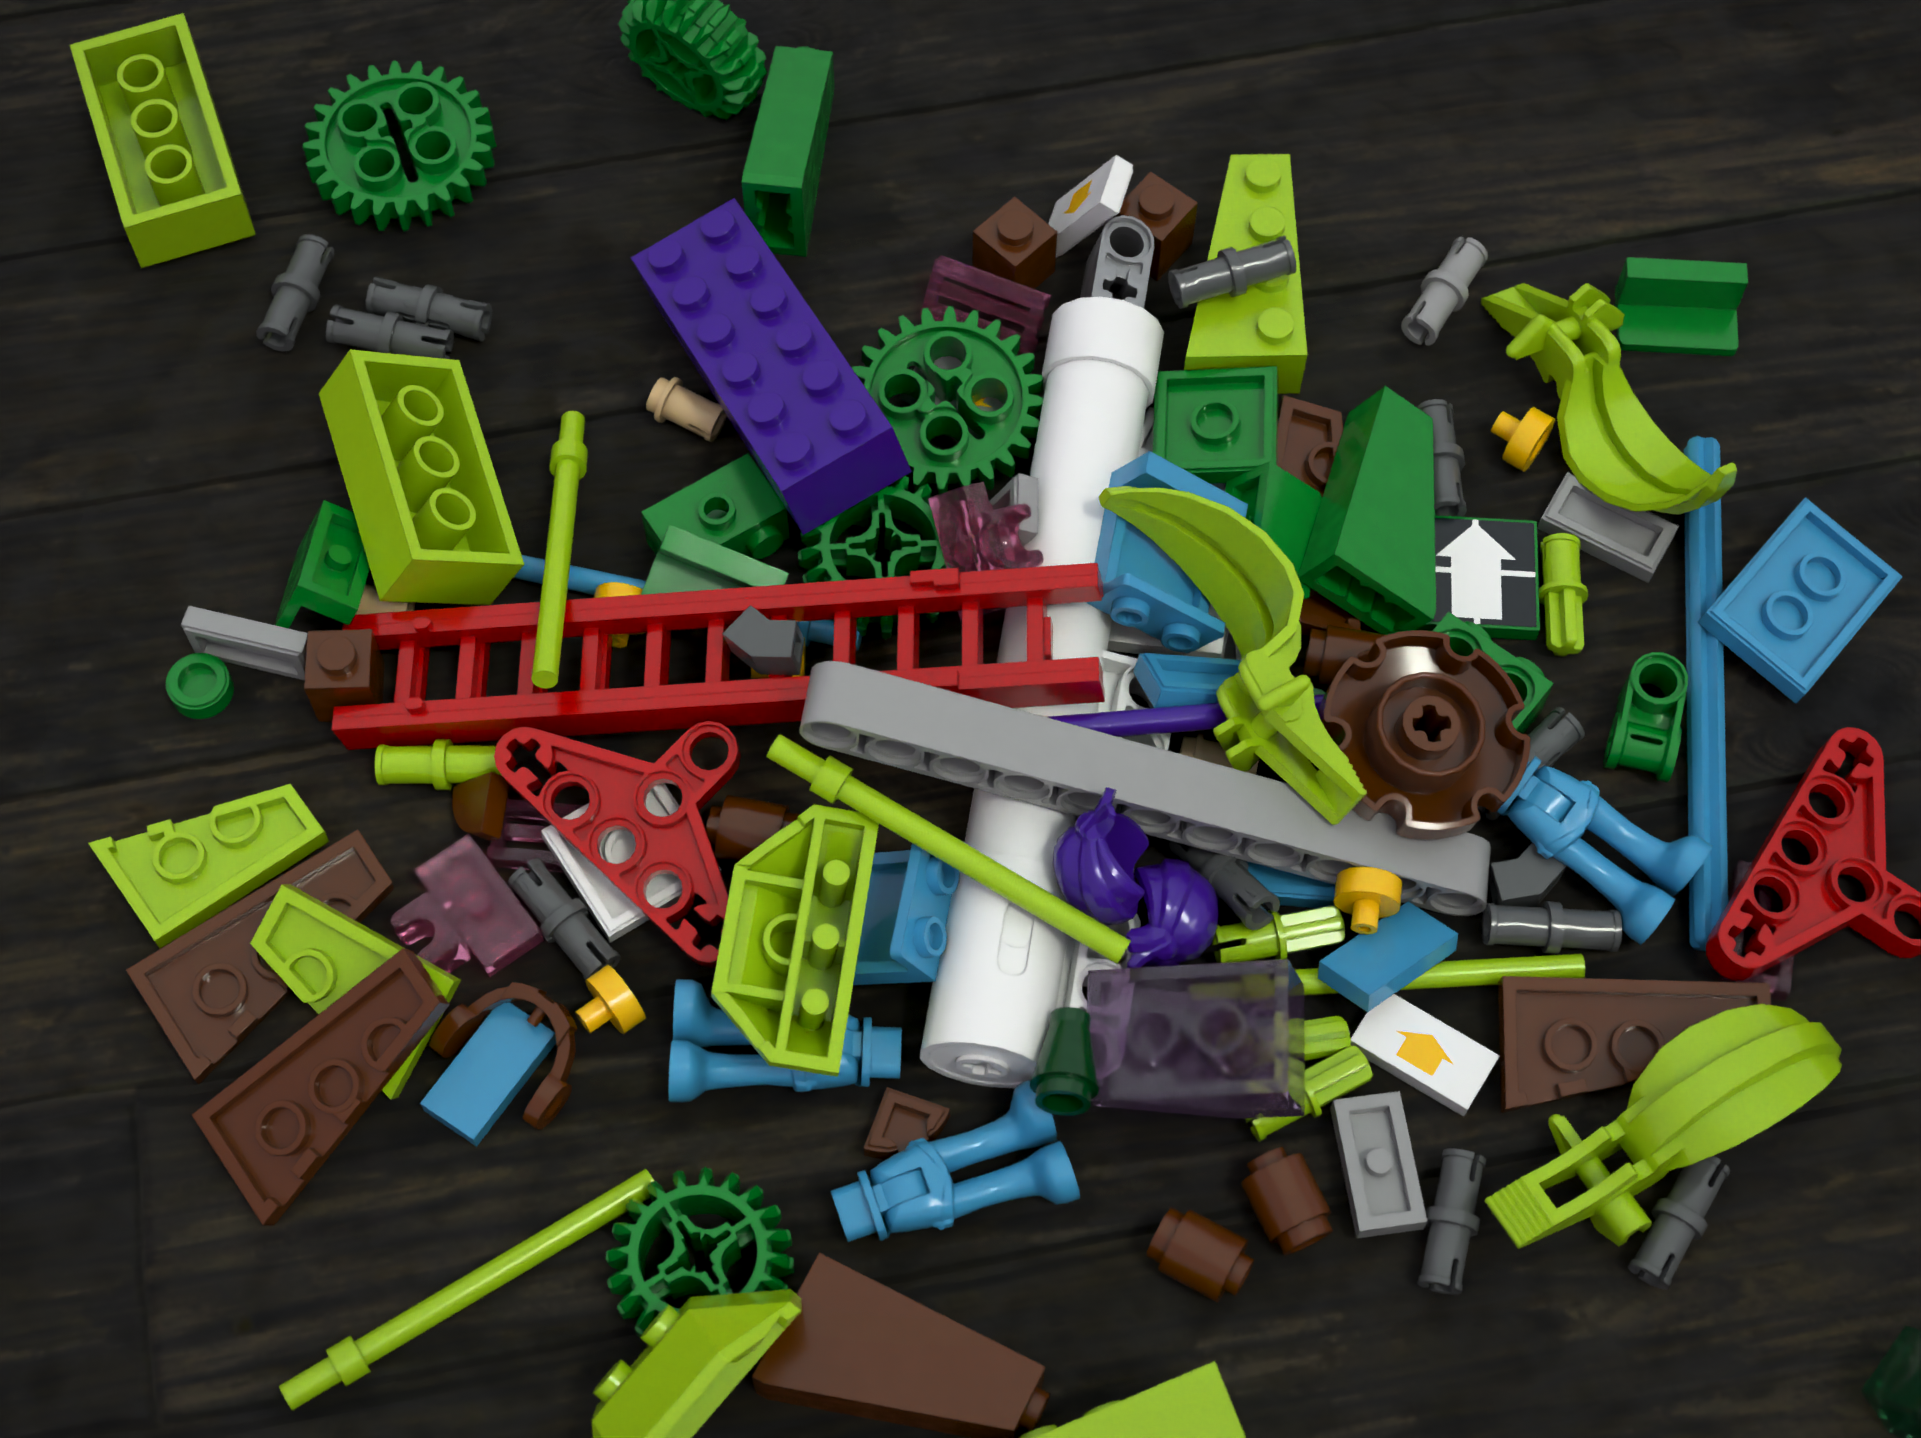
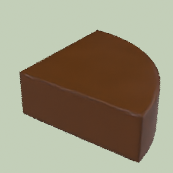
[452,772,510,841]
[864,1087,950,1159]

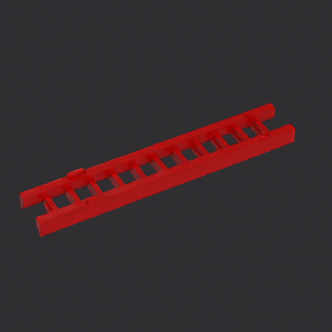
[331,563,1105,750]

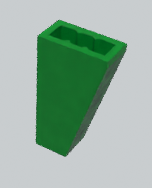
[742,46,835,257]
[1298,386,1436,635]

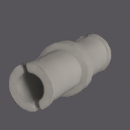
[1401,237,1488,346]

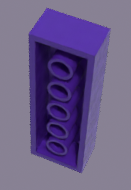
[631,198,912,535]

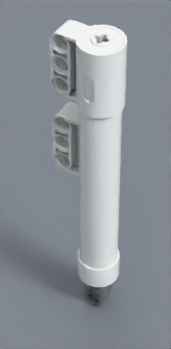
[920,215,1171,1088]

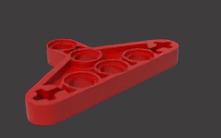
[494,721,741,968]
[1706,727,1921,981]

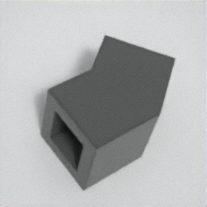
[722,605,804,675]
[1488,842,1566,907]

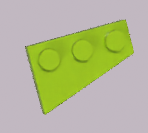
[88,784,329,949]
[250,884,461,1100]

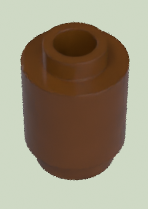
[1302,625,1385,688]
[706,795,800,862]
[1241,1147,1333,1256]
[1146,1207,1255,1302]

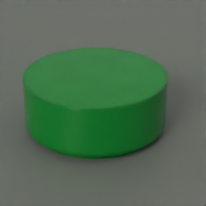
[166,653,234,719]

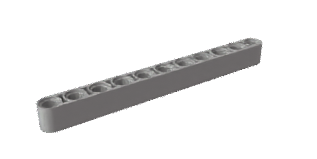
[799,661,1491,916]

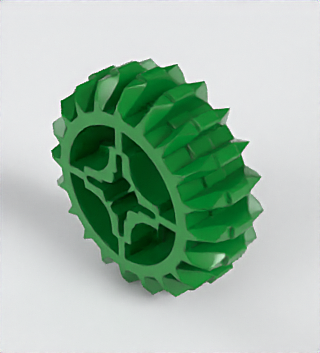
[618,0,768,120]
[798,475,967,640]
[606,1167,794,1338]

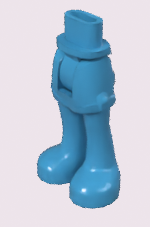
[1496,756,1713,945]
[668,979,902,1103]
[831,1079,1080,1242]

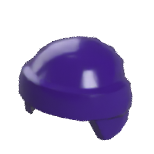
[1053,787,1149,926]
[1126,859,1218,975]

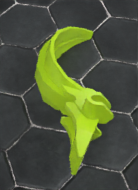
[1481,283,1737,515]
[1099,486,1367,825]
[1485,1004,1842,1249]

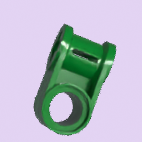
[1603,652,1688,783]

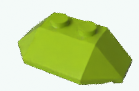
[711,804,879,1077]
[592,1289,801,1438]

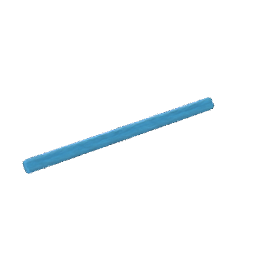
[1684,436,1728,951]

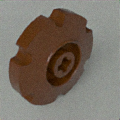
[1318,630,1531,840]

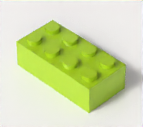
[70,13,256,268]
[319,350,524,605]

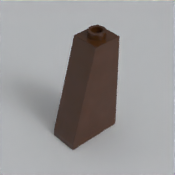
[752,1253,1051,1438]

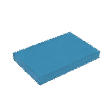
[1697,497,1903,704]

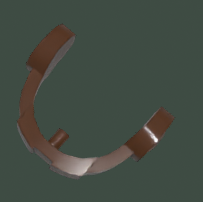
[429,982,578,1130]

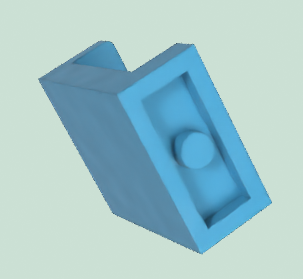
[1087,451,1248,654]
[853,843,959,985]

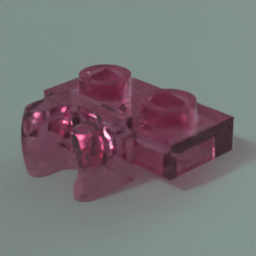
[928,482,1044,621]
[390,834,544,978]

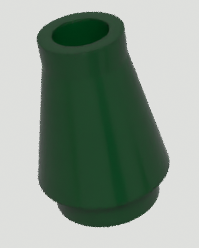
[1030,1007,1099,1116]

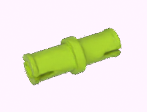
[375,739,502,790]

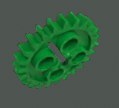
[303,61,496,231]
[852,306,1044,500]

